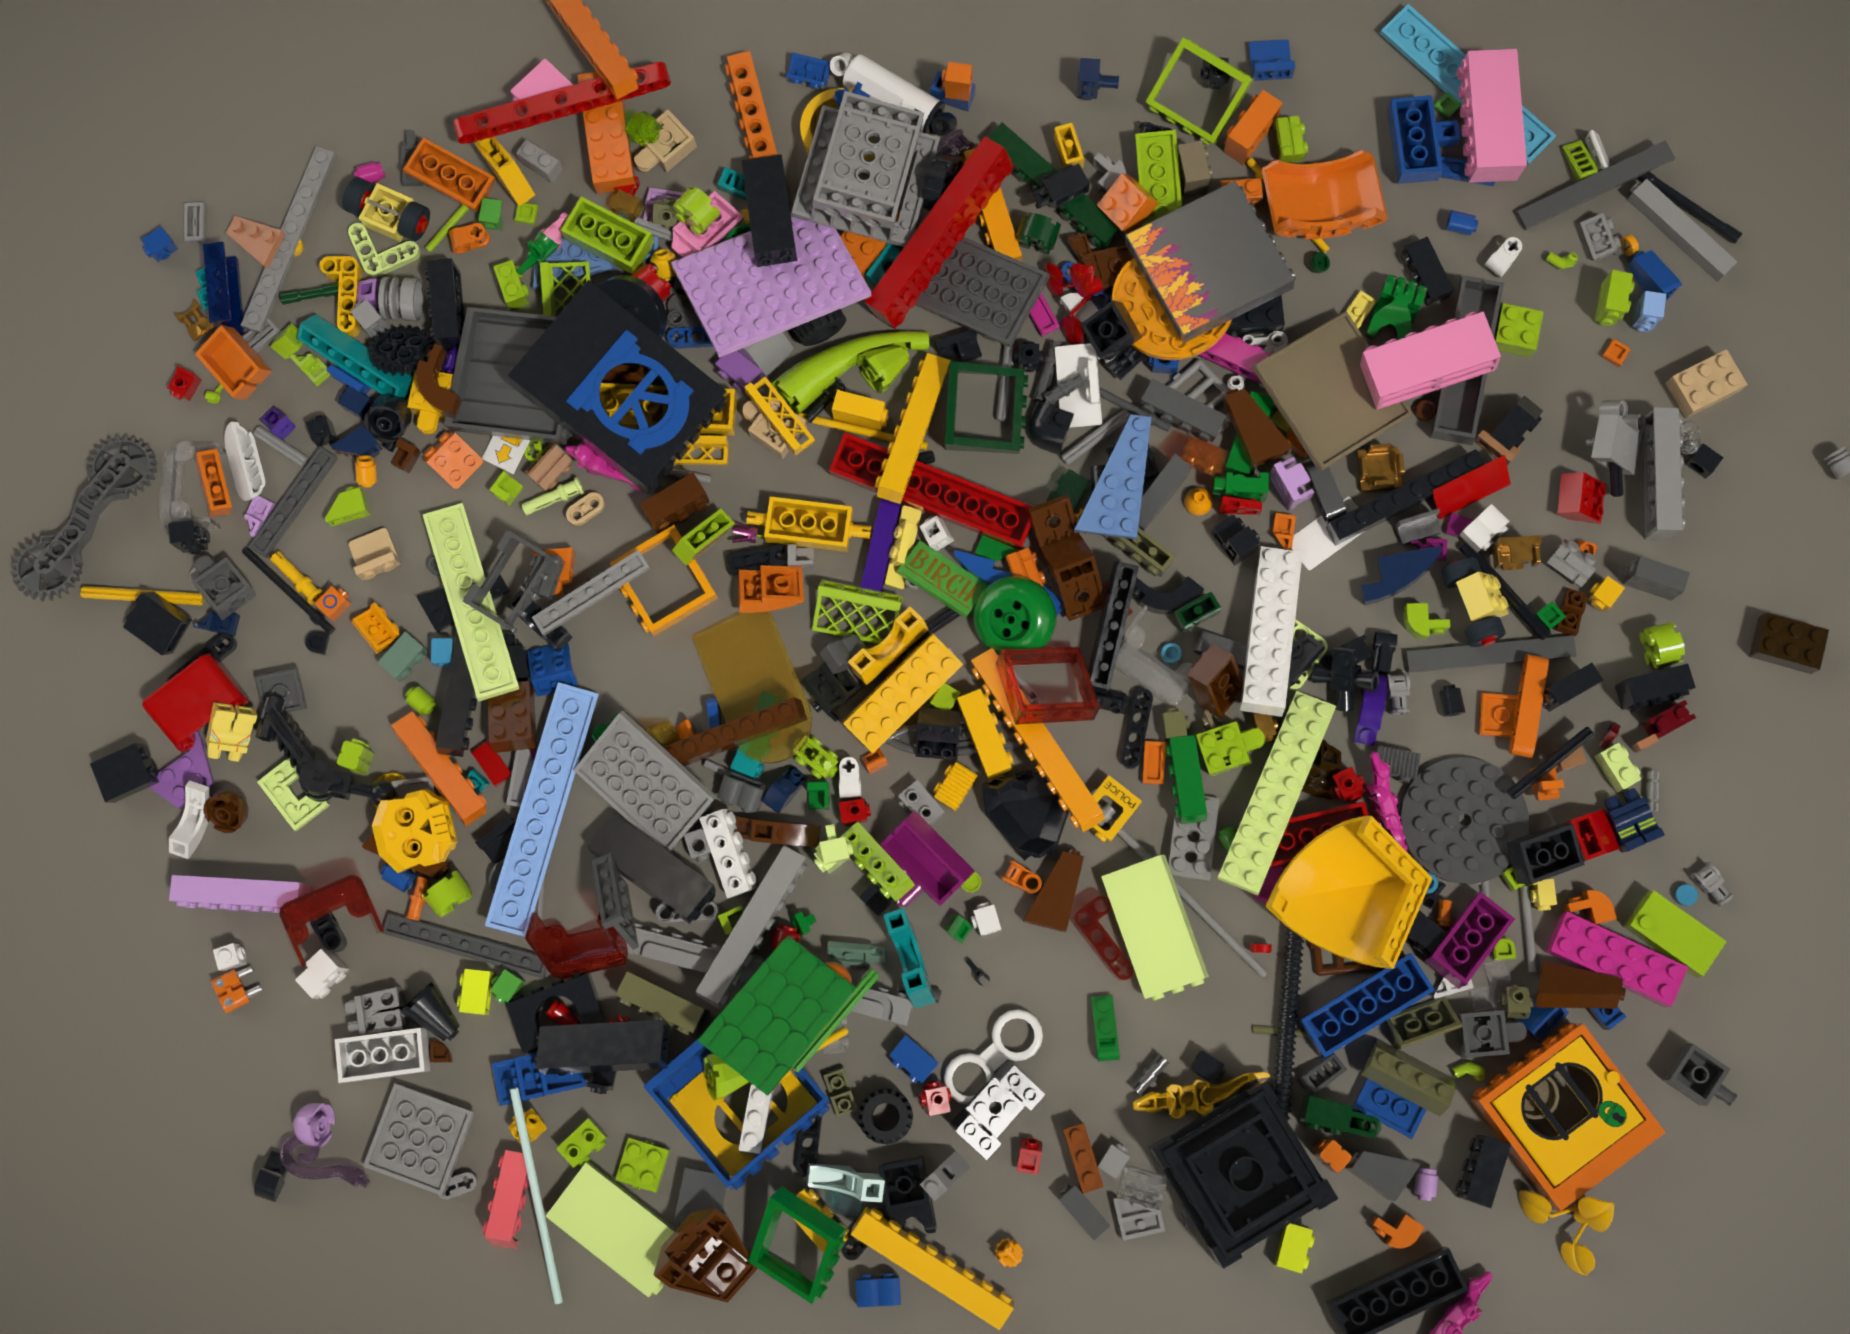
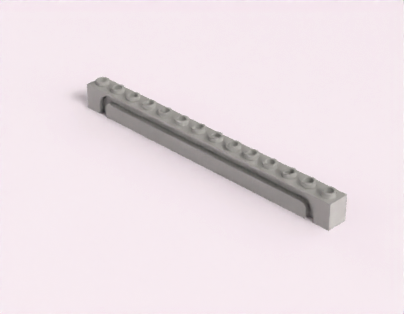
[616,923,913,1026]

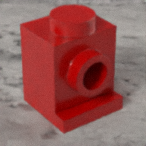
[167,366,202,401]

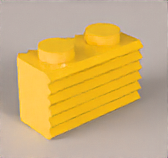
[1053,123,1085,168]
[933,762,978,813]

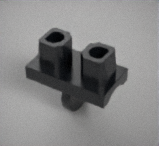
[1106,346,1147,381]

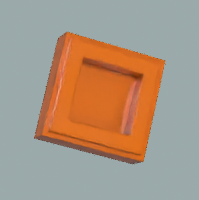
[1601,338,1631,367]

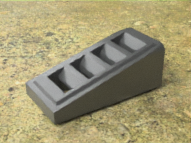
[1298,1053,1347,1096]

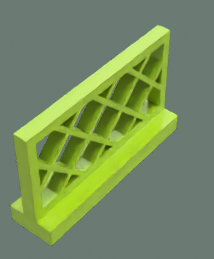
[540,262,591,317]
[812,580,904,644]

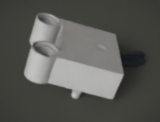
[1585,400,1646,497]

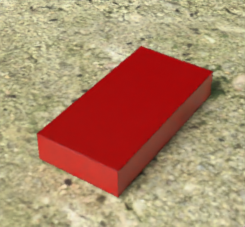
[471,740,512,787]

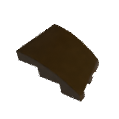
[1301,739,1341,799]

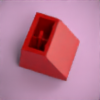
[1557,472,1606,524]
[1564,809,1620,861]

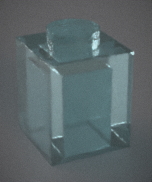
[831,1191,863,1217]

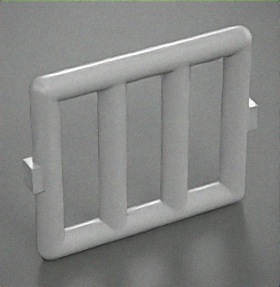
[1168,359,1231,446]

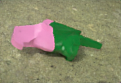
[517,212,569,275]

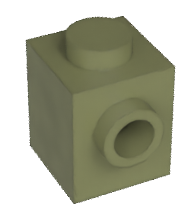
[1161,708,1190,741]

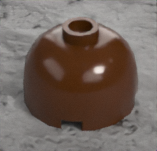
[203,790,249,833]

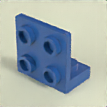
[1249,39,1295,81]
[528,643,578,697]

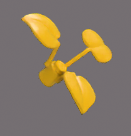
[1518,1190,1614,1276]

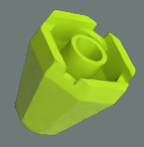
[857,345,909,394]
[703,1054,749,1101]

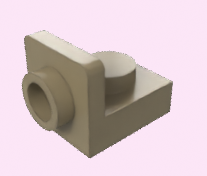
[1201,709,1234,730]

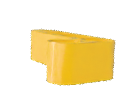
[319,256,363,338]

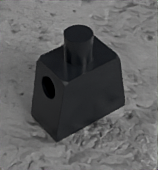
[503,634,531,682]

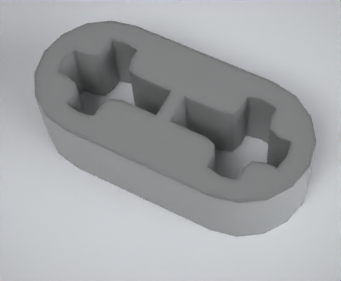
[438,1172,479,1200]

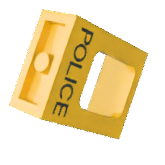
[1091,775,1142,843]

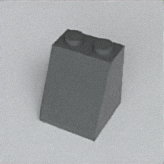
[1344,1150,1420,1201]

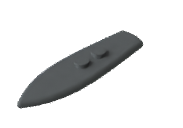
[884,717,1023,756]

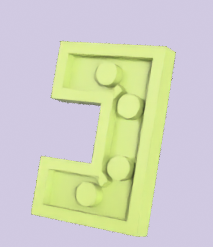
[257,758,330,832]

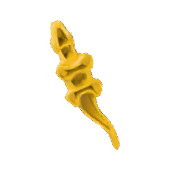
[1133,1071,1270,1119]

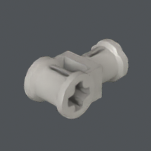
[1386,673,1410,715]
[1691,862,1735,907]

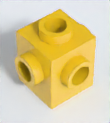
[508,1108,548,1145]

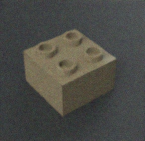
[1177,140,1213,198]

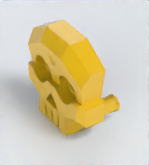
[372,789,458,873]

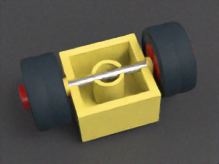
[342,177,430,242]
[1441,557,1509,647]

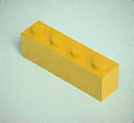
[957,689,1014,779]

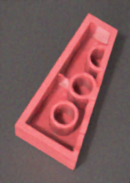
[483,1150,534,1249]

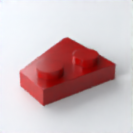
[1218,496,1262,515]

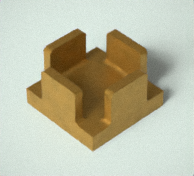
[1356,443,1405,492]
[1489,535,1542,571]

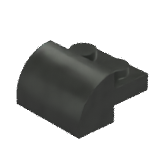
[800,662,861,714]

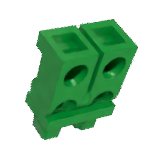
[1212,472,1269,503]

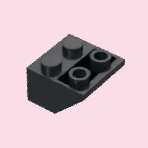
[915,708,962,761]

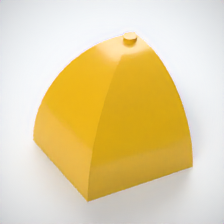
[1265,816,1432,969]

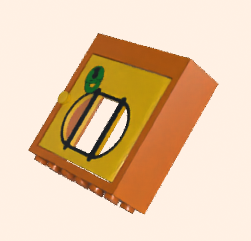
[1469,1022,1666,1211]

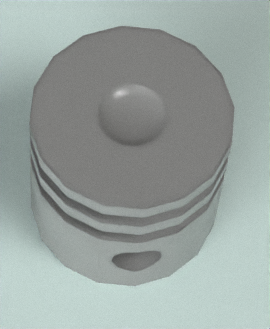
[1824,446,1850,480]

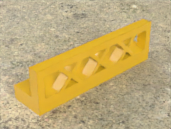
[744,377,815,456]
[674,435,729,465]

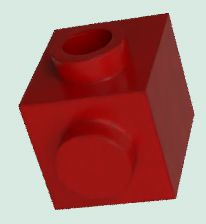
[839,799,871,826]

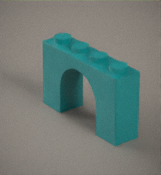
[884,908,936,1009]

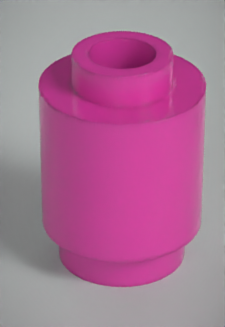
[353,162,385,184]

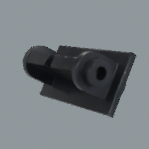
[1085,686,1130,715]

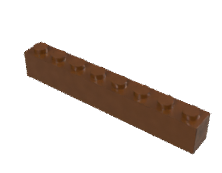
[663,697,808,766]

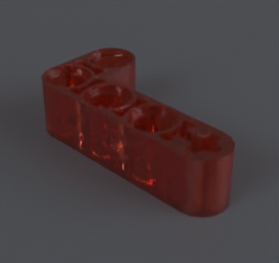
[1074,896,1133,981]

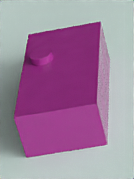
[1424,892,1515,989]

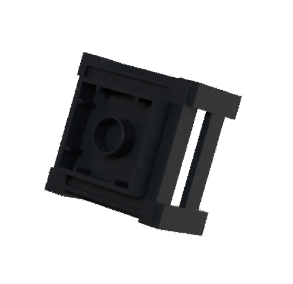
[1148,1081,1338,1269]

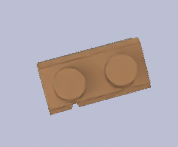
[524,443,573,491]

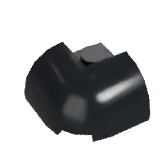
[1027,401,1074,455]

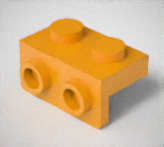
[351,602,399,654]

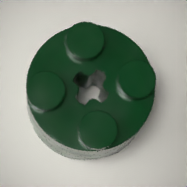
[1016,212,1061,254]

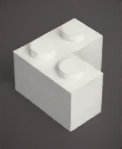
[295,949,349,999]

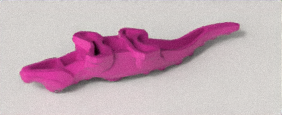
[1365,751,1408,852]
[1430,1271,1493,1334]

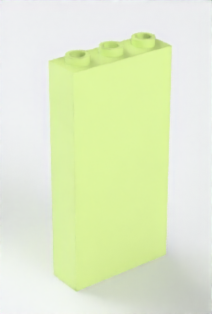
[1101,855,1209,1001]
[545,1162,676,1297]

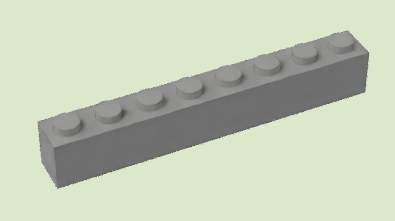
[696,846,808,1008]

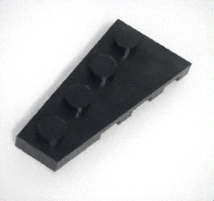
[416,574,510,633]

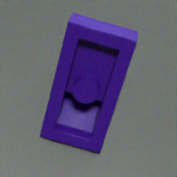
[260,405,296,440]

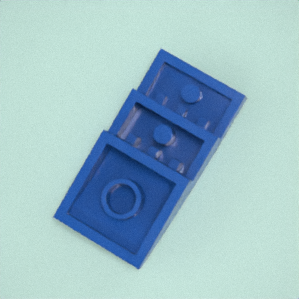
[491,1052,586,1106]

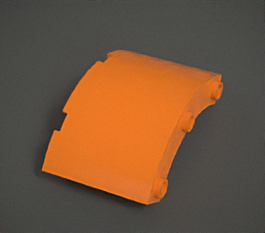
[1261,150,1388,239]

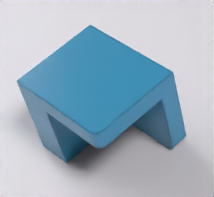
[431,638,453,667]

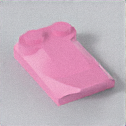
[671,191,744,258]

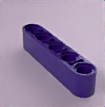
[861,498,902,592]

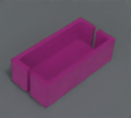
[880,811,975,906]

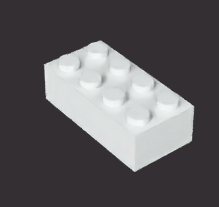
[335,1028,430,1083]

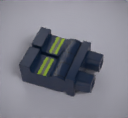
[1604,788,1665,853]

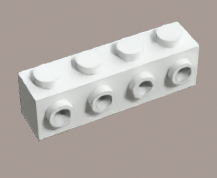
[699,808,757,898]

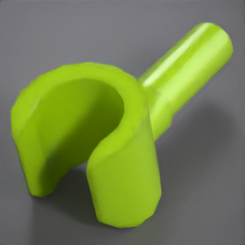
[205,384,224,404]

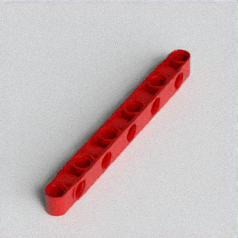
[453,62,671,144]

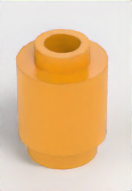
[355,455,377,488]

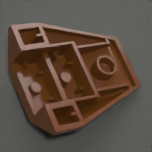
[654,1207,757,1303]

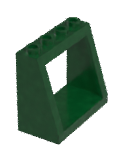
[945,361,1028,454]

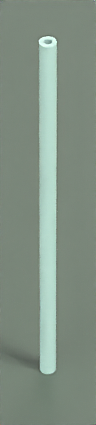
[510,1087,563,1304]

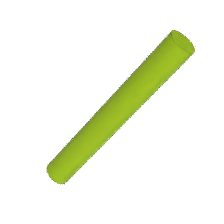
[425,205,469,253]

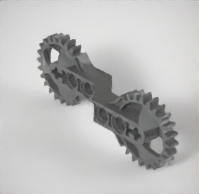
[10,435,157,602]

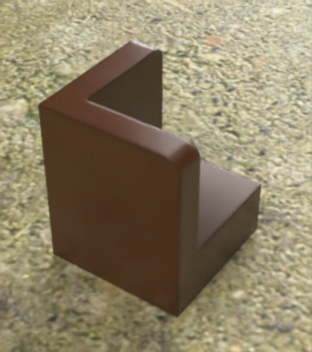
[391,438,421,473]

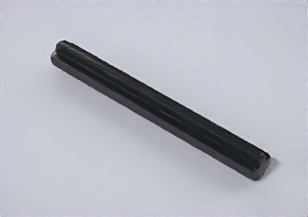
[1507,727,1594,799]

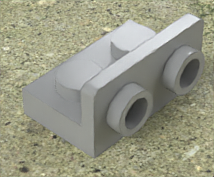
[1580,213,1622,261]

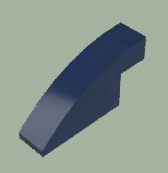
[1362,546,1442,605]

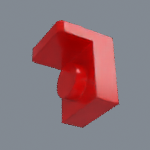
[1016,1138,1043,1175]

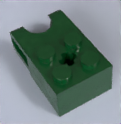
[1298,1095,1381,1138]

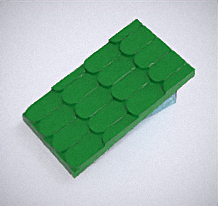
[697,936,857,1095]

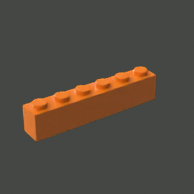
[391,711,487,827]

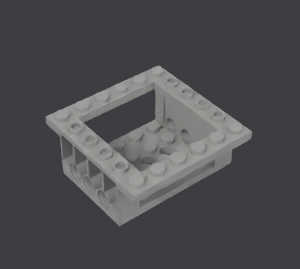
[791,91,940,247]

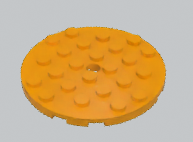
[1112,258,1232,360]

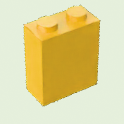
[832,390,889,431]

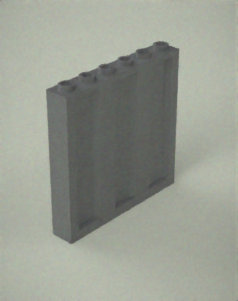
[444,307,571,445]

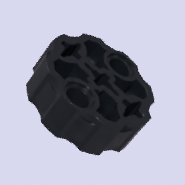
[922,152,965,211]

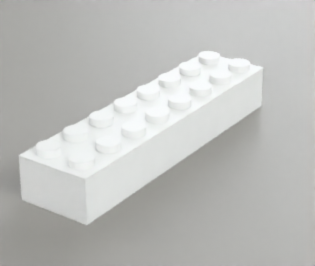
[1239,546,1303,717]

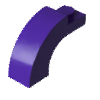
[1353,672,1387,746]

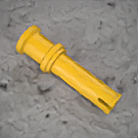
[270,551,324,605]

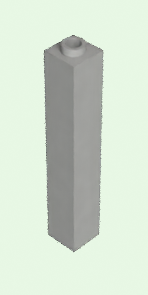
[1627,179,1738,282]

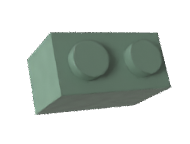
[377,632,428,682]

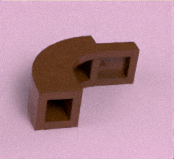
[416,344,462,419]

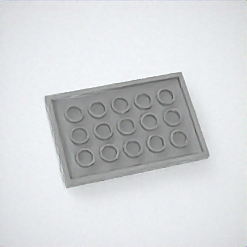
[574,711,716,853]

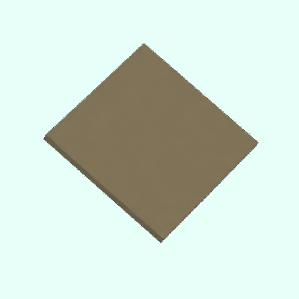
[1252,311,1413,472]

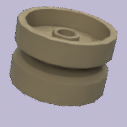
[1504,1071,1559,1119]

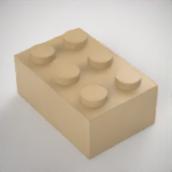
[1665,349,1748,418]

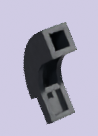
[1133,576,1204,614]

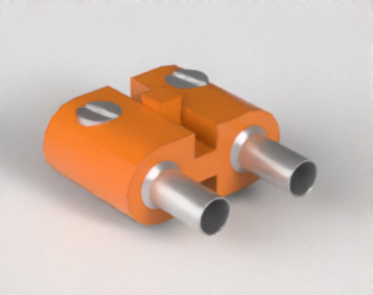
[211,966,263,1014]

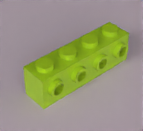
[839,821,915,902]

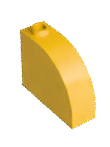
[474,137,535,206]

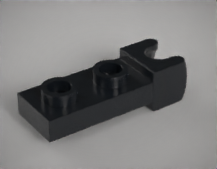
[727,544,787,576]

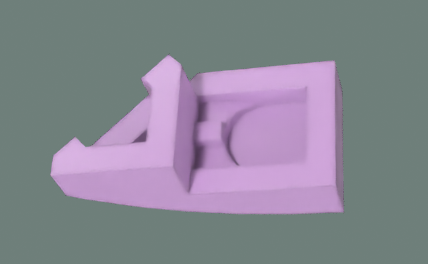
[244,495,276,537]

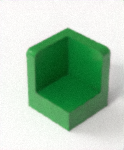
[807,782,830,810]

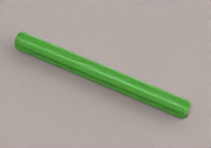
[792,969,879,1072]

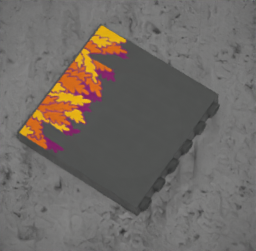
[1125,181,1296,343]

